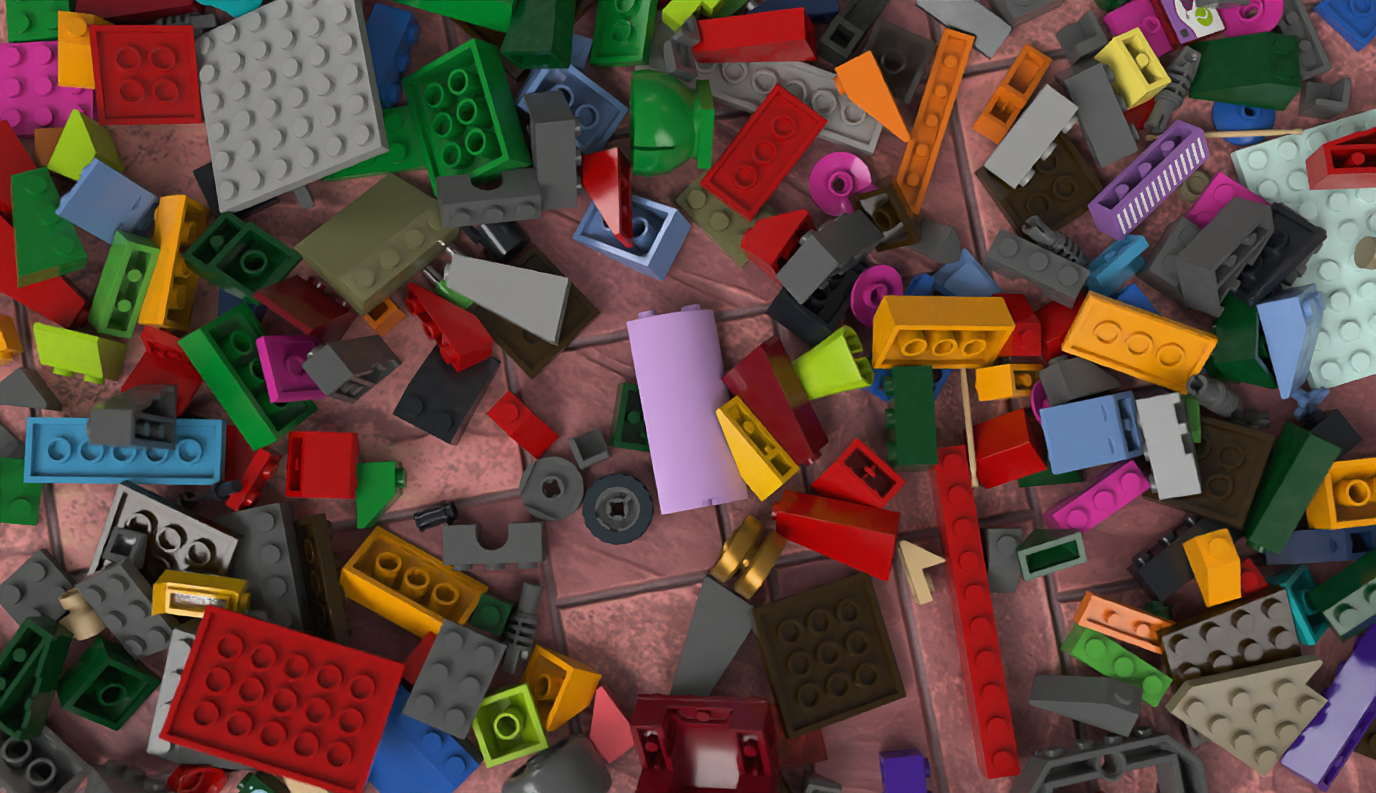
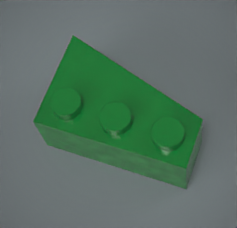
[11,166,88,288]

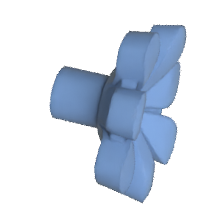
[1291,386,1330,421]

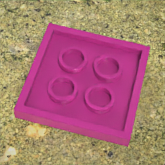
[0,41,99,139]

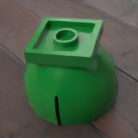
[630,69,715,177]

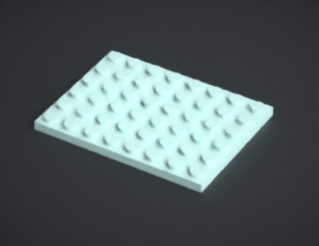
[1230,109,1376,391]

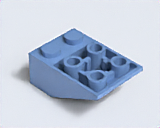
[55,158,160,244]
[1039,390,1144,475]

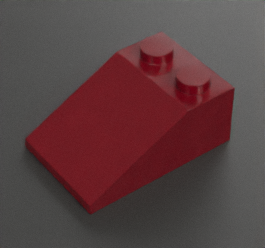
[253,275,358,343]

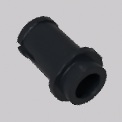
[414,500,458,532]

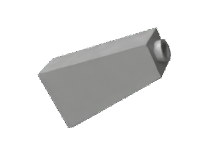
[444,254,571,345]

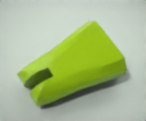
[791,325,874,401]

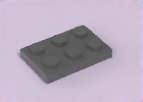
[75,557,181,661]
[402,618,507,740]

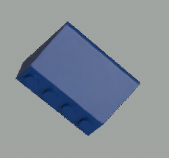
[368,677,484,793]

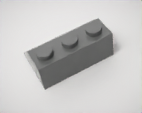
[0,725,91,793]

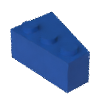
[366,2,421,109]

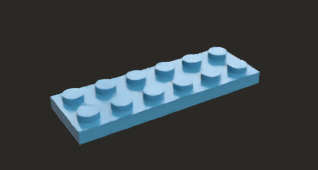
[23,417,227,485]

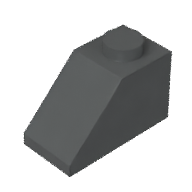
[1038,355,1121,407]
[980,528,1022,593]

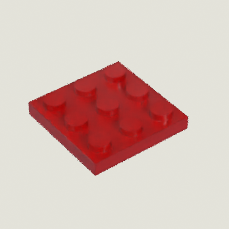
[88,25,202,125]

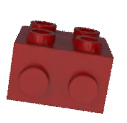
[121,325,204,417]
[206,425,284,511]

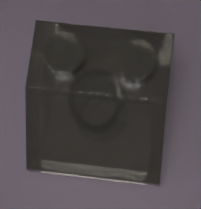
[862,17,939,104]

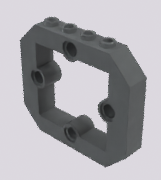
[1009,726,1208,793]

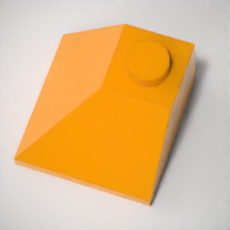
[58,10,115,90]
[520,644,602,732]

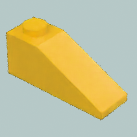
[716,395,800,501]

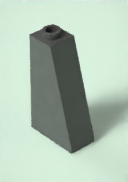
[670,574,756,696]

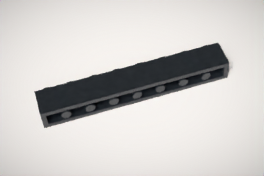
[1126,409,1363,602]

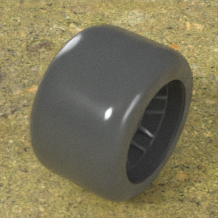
[501,733,612,793]

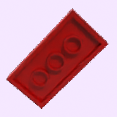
[700,83,828,223]

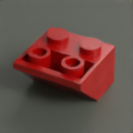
[285,431,360,499]
[810,438,906,509]

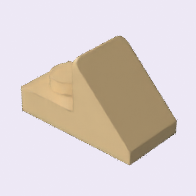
[896,539,946,605]

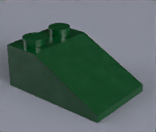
[1188,32,1302,111]

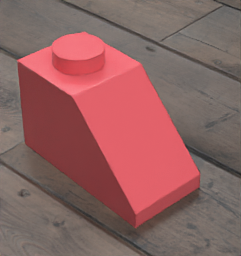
[590,681,635,764]

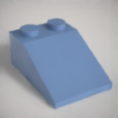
[513,64,629,155]
[572,194,691,281]
[1257,283,1326,399]

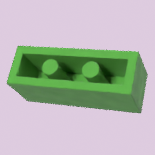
[87,229,161,339]
[1059,622,1173,708]

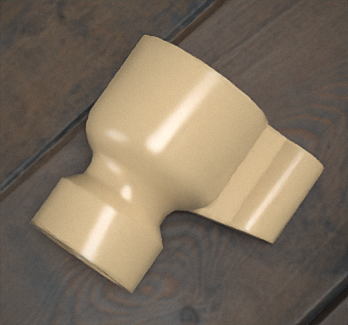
[58,587,107,641]

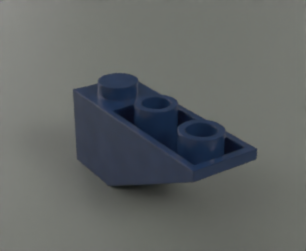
[1263,525,1376,565]

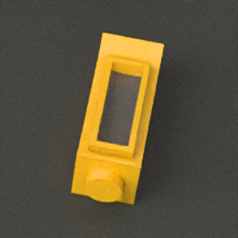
[151,569,251,618]

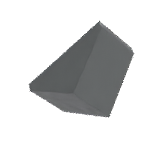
[0,367,62,411]

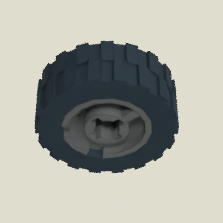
[582,473,654,545]

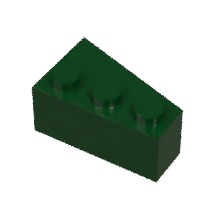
[883,366,938,472]
[0,616,74,742]

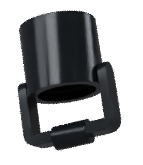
[461,221,531,264]

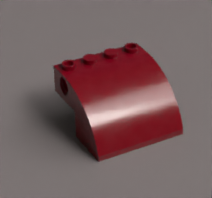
[629,693,779,793]

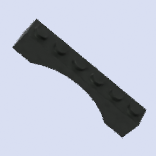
[817,0,890,67]

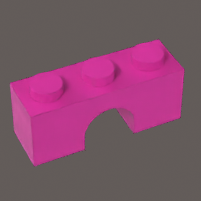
[1042,460,1151,535]

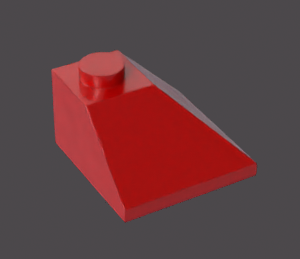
[740,209,817,287]

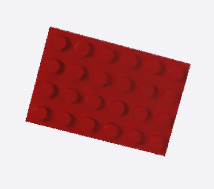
[158,604,407,793]

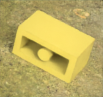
[1094,27,1172,110]

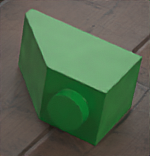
[356,461,407,529]

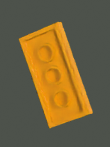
[1061,290,1218,395]

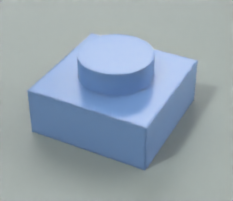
[571,33,593,73]

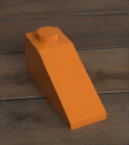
[833,50,913,143]

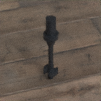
[177,479,243,511]

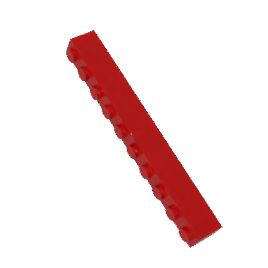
[928,444,1021,780]

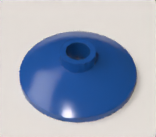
[1211,102,1275,146]

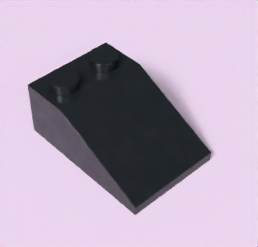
[765,261,870,347]
[393,344,501,446]

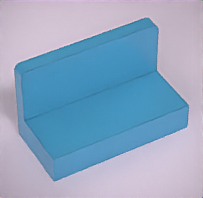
[1085,234,1149,297]

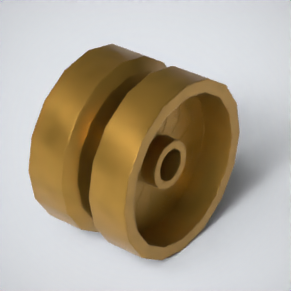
[710,514,787,599]

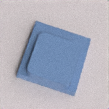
[931,248,1002,297]

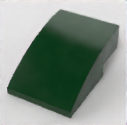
[182,211,303,306]
[608,383,650,453]

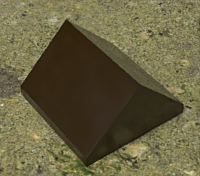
[848,173,922,252]

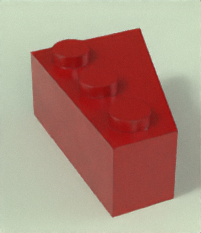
[1305,127,1376,190]

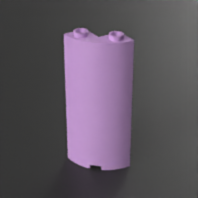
[626,304,749,515]

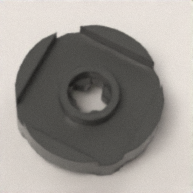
[519,456,585,521]

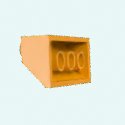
[138,194,210,333]
[872,295,1016,369]
[1306,457,1376,530]
[339,525,489,639]

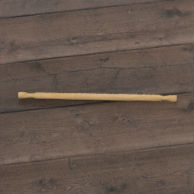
[1145,128,1303,141]
[960,368,979,487]

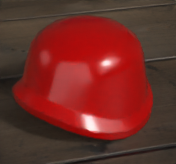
[166,763,228,793]

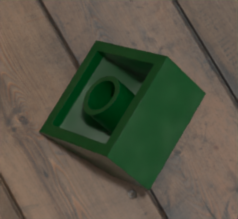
[56,635,161,731]

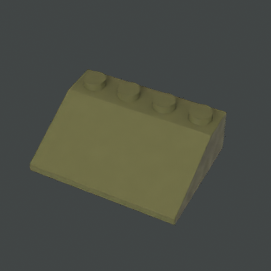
[293,173,460,317]

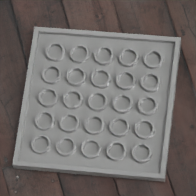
[195,0,389,214]

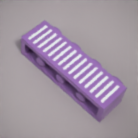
[1088,119,1210,242]

